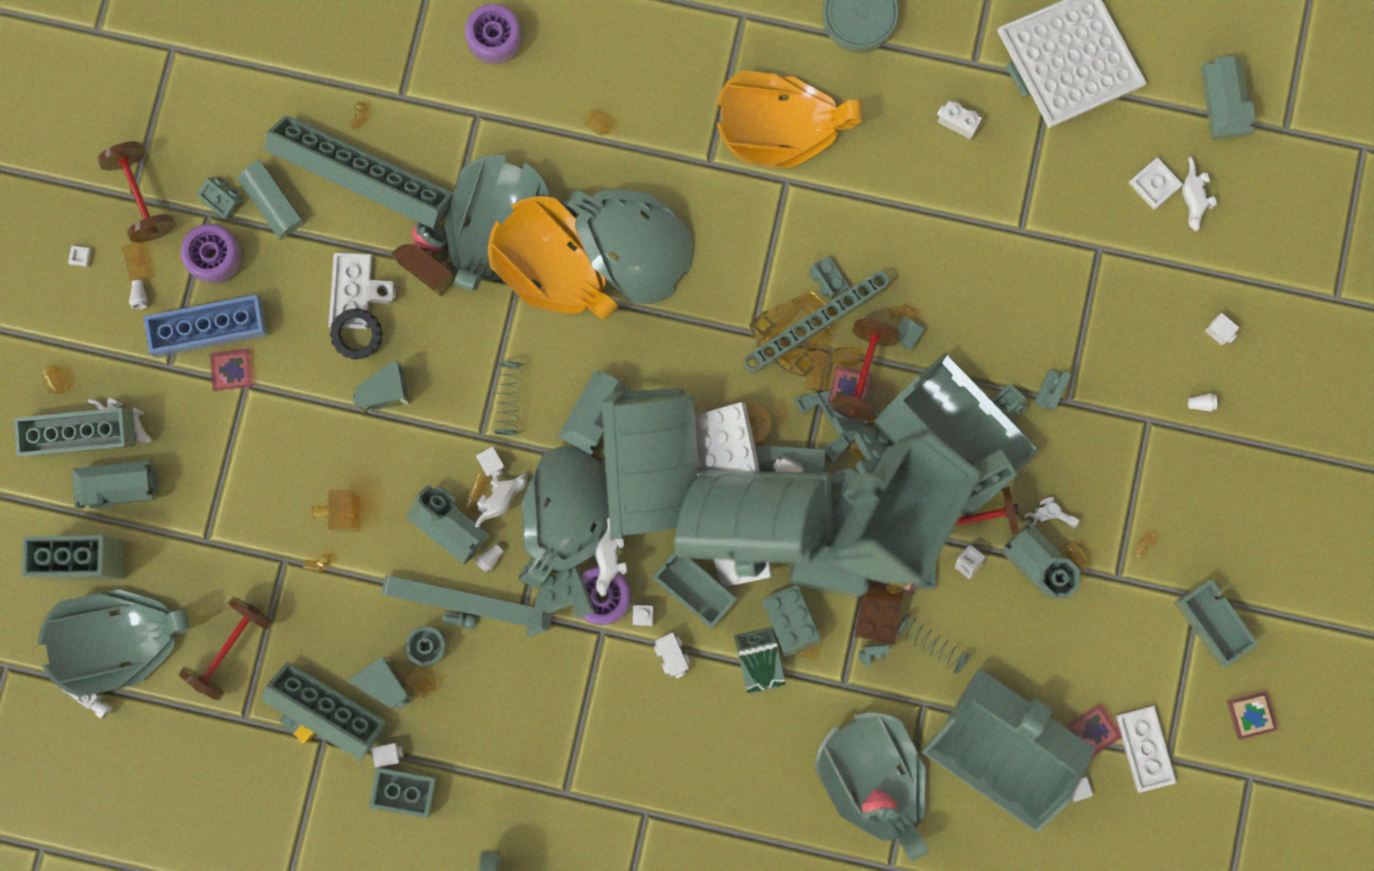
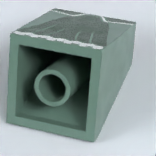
[353,360,410,413]
[734,627,786,693]
[348,657,413,709]

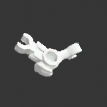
[1023,497,1080,528]

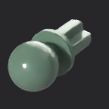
[442,612,478,629]

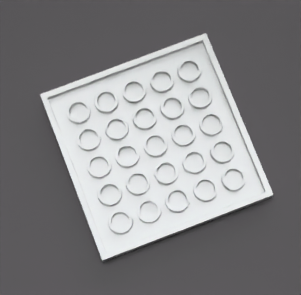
[997,0,1147,128]

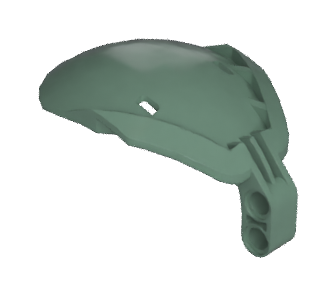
[444,155,550,291]
[562,190,693,304]
[518,446,609,589]
[37,589,191,697]
[815,713,929,862]

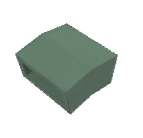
[897,317,924,350]

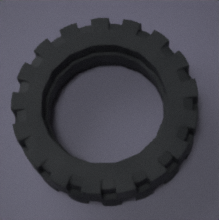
[330,308,383,360]

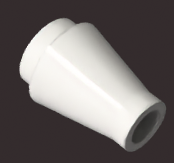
[129,280,148,310]
[1188,393,1217,412]
[475,544,504,573]

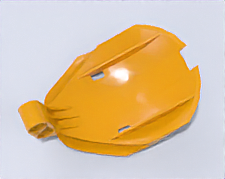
[716,70,862,168]
[488,196,618,320]

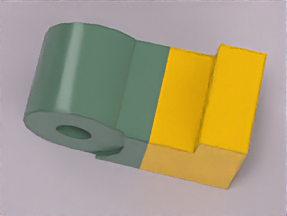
[279,715,316,744]

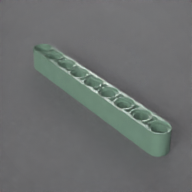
[744,272,889,374]
[381,575,553,631]

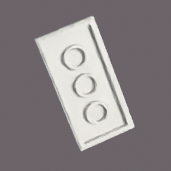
[328,252,373,330]
[1115,706,1177,793]

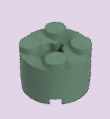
[406,626,448,666]

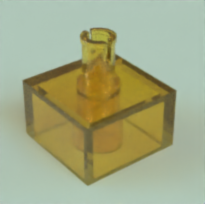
[312,490,360,532]

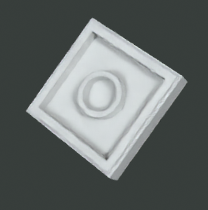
[1128,157,1183,210]

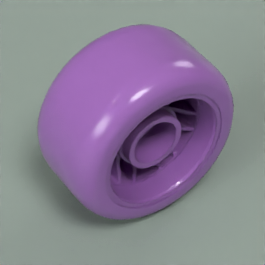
[465,4,522,64]
[181,224,242,283]
[581,566,632,625]

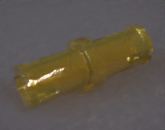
[463,474,487,514]

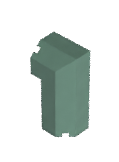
[1201,56,1255,140]
[558,370,630,456]
[72,461,159,508]
[406,485,489,564]
[1000,523,1080,599]

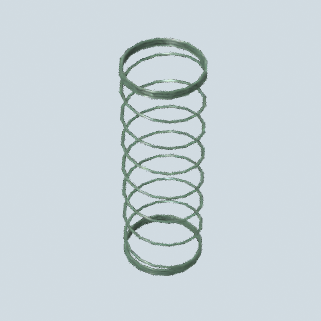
[494,361,522,435]
[897,614,969,674]

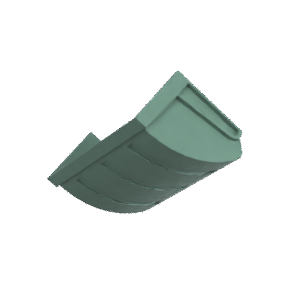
[875,352,1040,517]
[602,388,698,540]
[828,433,981,586]
[675,470,833,577]
[922,668,1095,833]

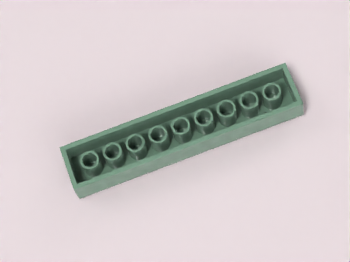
[264,115,454,229]

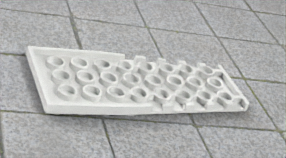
[695,402,774,587]

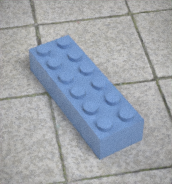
[143,295,268,357]

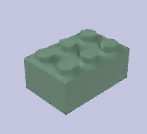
[762,585,822,657]
[369,767,438,818]

